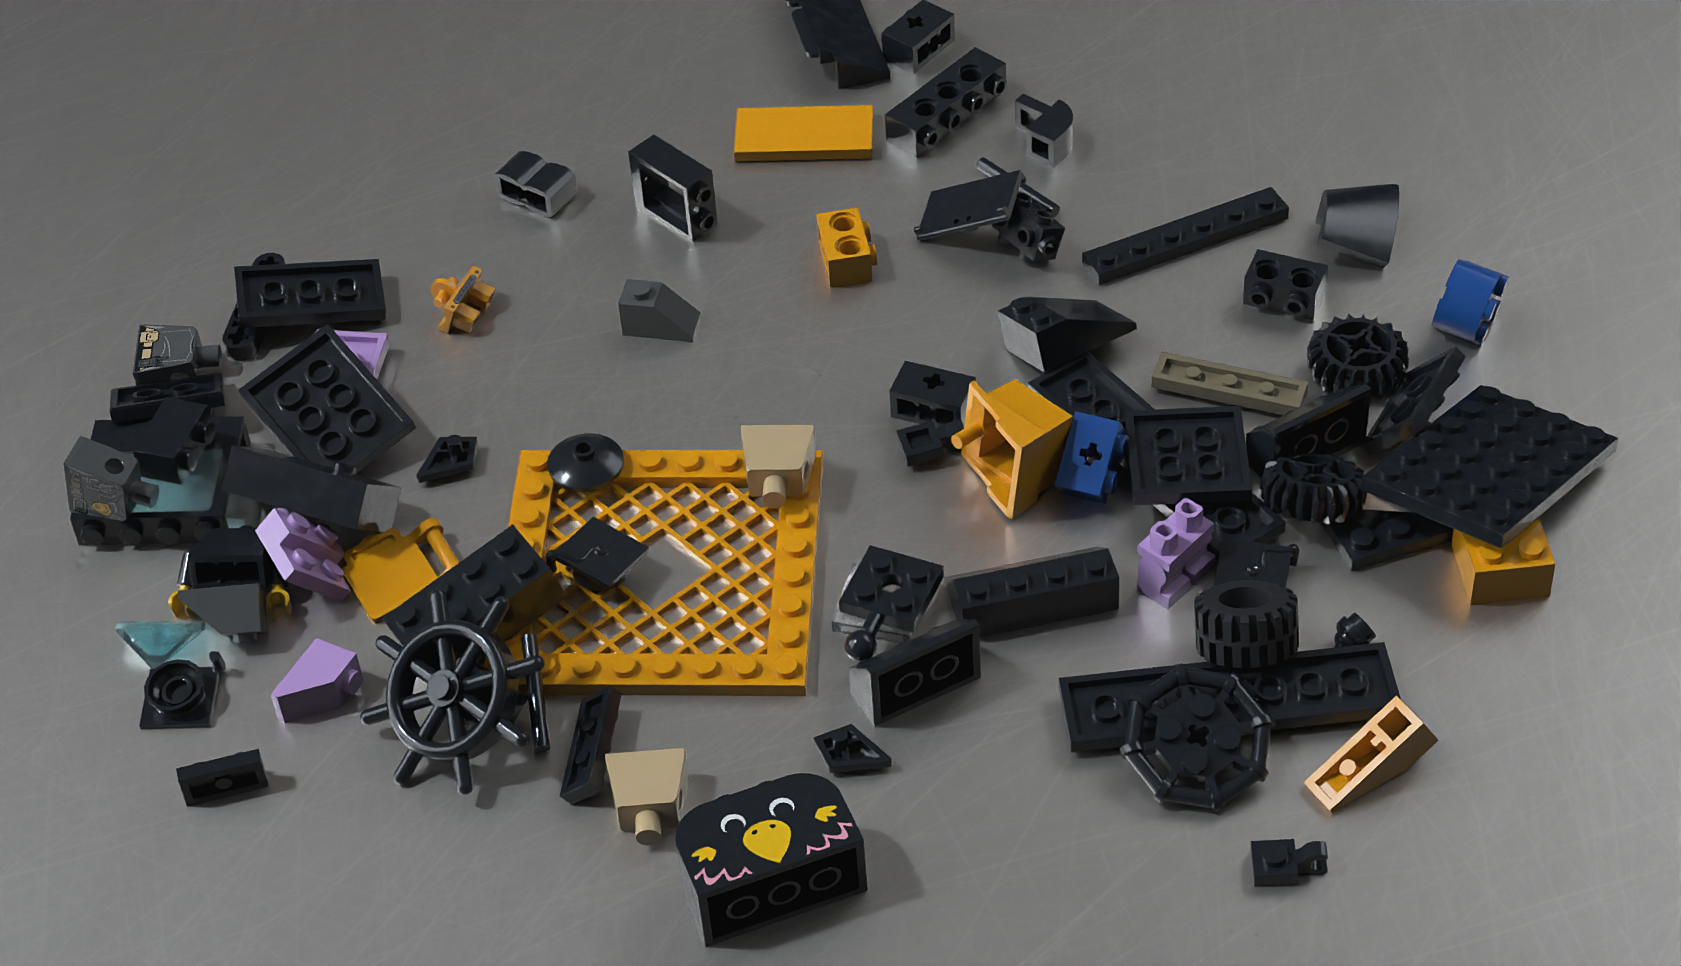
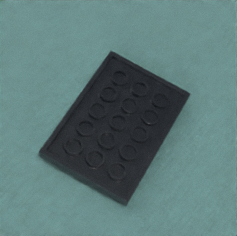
[1360,385,1618,548]

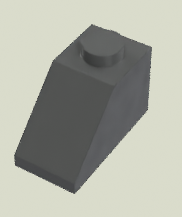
[618,279,701,342]
[178,583,268,643]

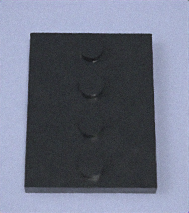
[238,324,416,474]

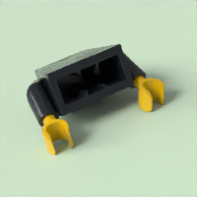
[168,525,292,618]

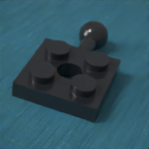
[839,545,944,662]

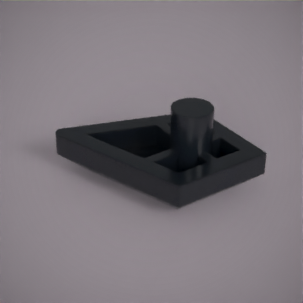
[416,434,478,483]
[813,724,892,773]

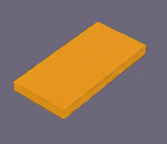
[734,105,873,162]

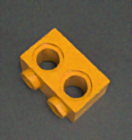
[816,207,878,287]

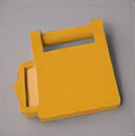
[342,518,459,624]

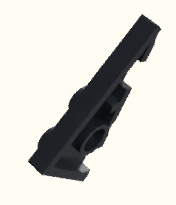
[1320,509,1454,571]

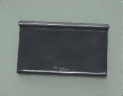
[914,170,1027,241]

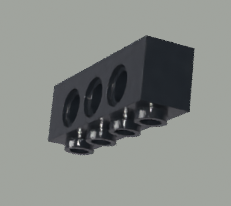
[885,47,1007,158]

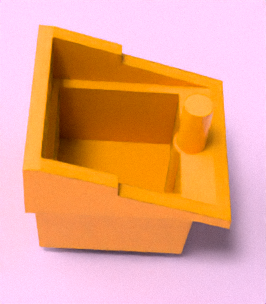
[951,379,1073,519]

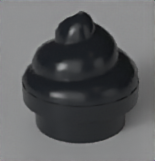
[1334,612,1377,648]

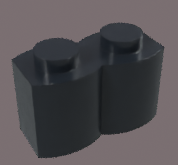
[494,151,577,217]

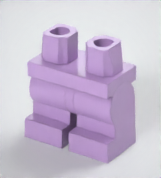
[1137,498,1216,610]

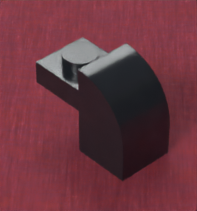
[1015,94,1073,168]

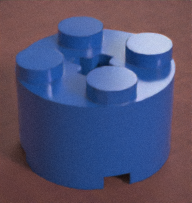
[1432,259,1509,346]

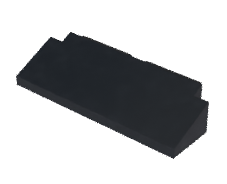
[785,0,890,89]

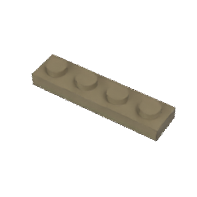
[1151,352,1309,415]

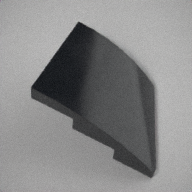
[1315,184,1399,268]

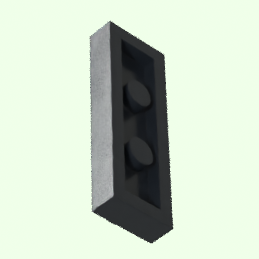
[560,685,622,805]

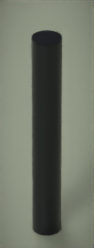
[976,157,1060,217]
[521,634,550,752]

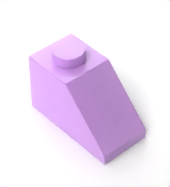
[270,638,363,723]

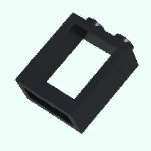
[628,134,718,242]

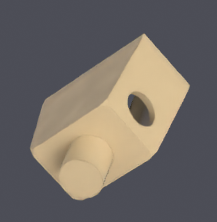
[741,425,816,508]
[605,748,689,845]

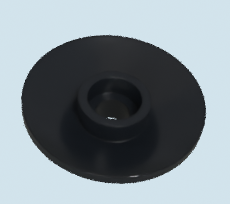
[547,433,624,492]

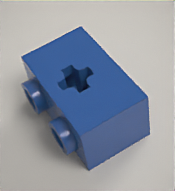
[1055,411,1129,504]

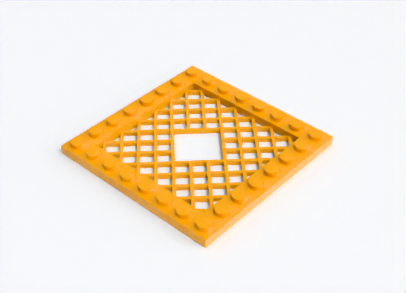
[484,450,823,696]

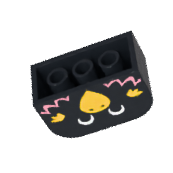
[675,773,868,947]

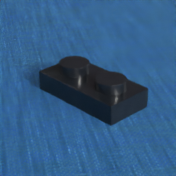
[176,749,269,806]

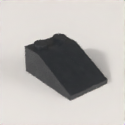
[998,297,1137,373]

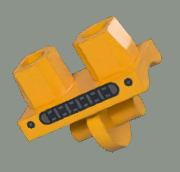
[430,265,496,334]

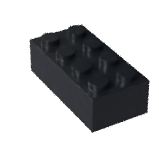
[382,524,567,671]

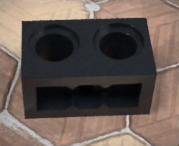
[1243,249,1328,321]

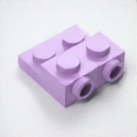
[255,508,351,602]

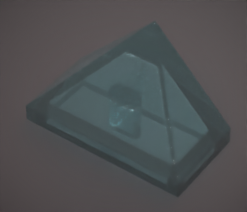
[116,620,205,669]

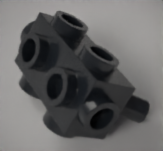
[992,191,1065,263]

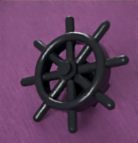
[360,589,545,795]

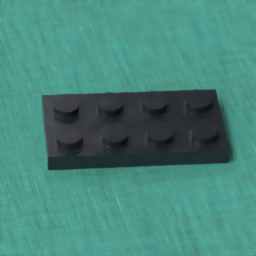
[234,259,386,328]

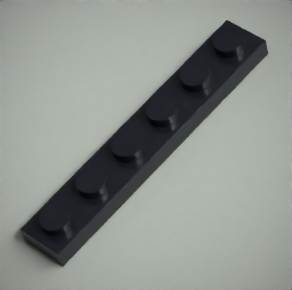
[1082,187,1289,285]

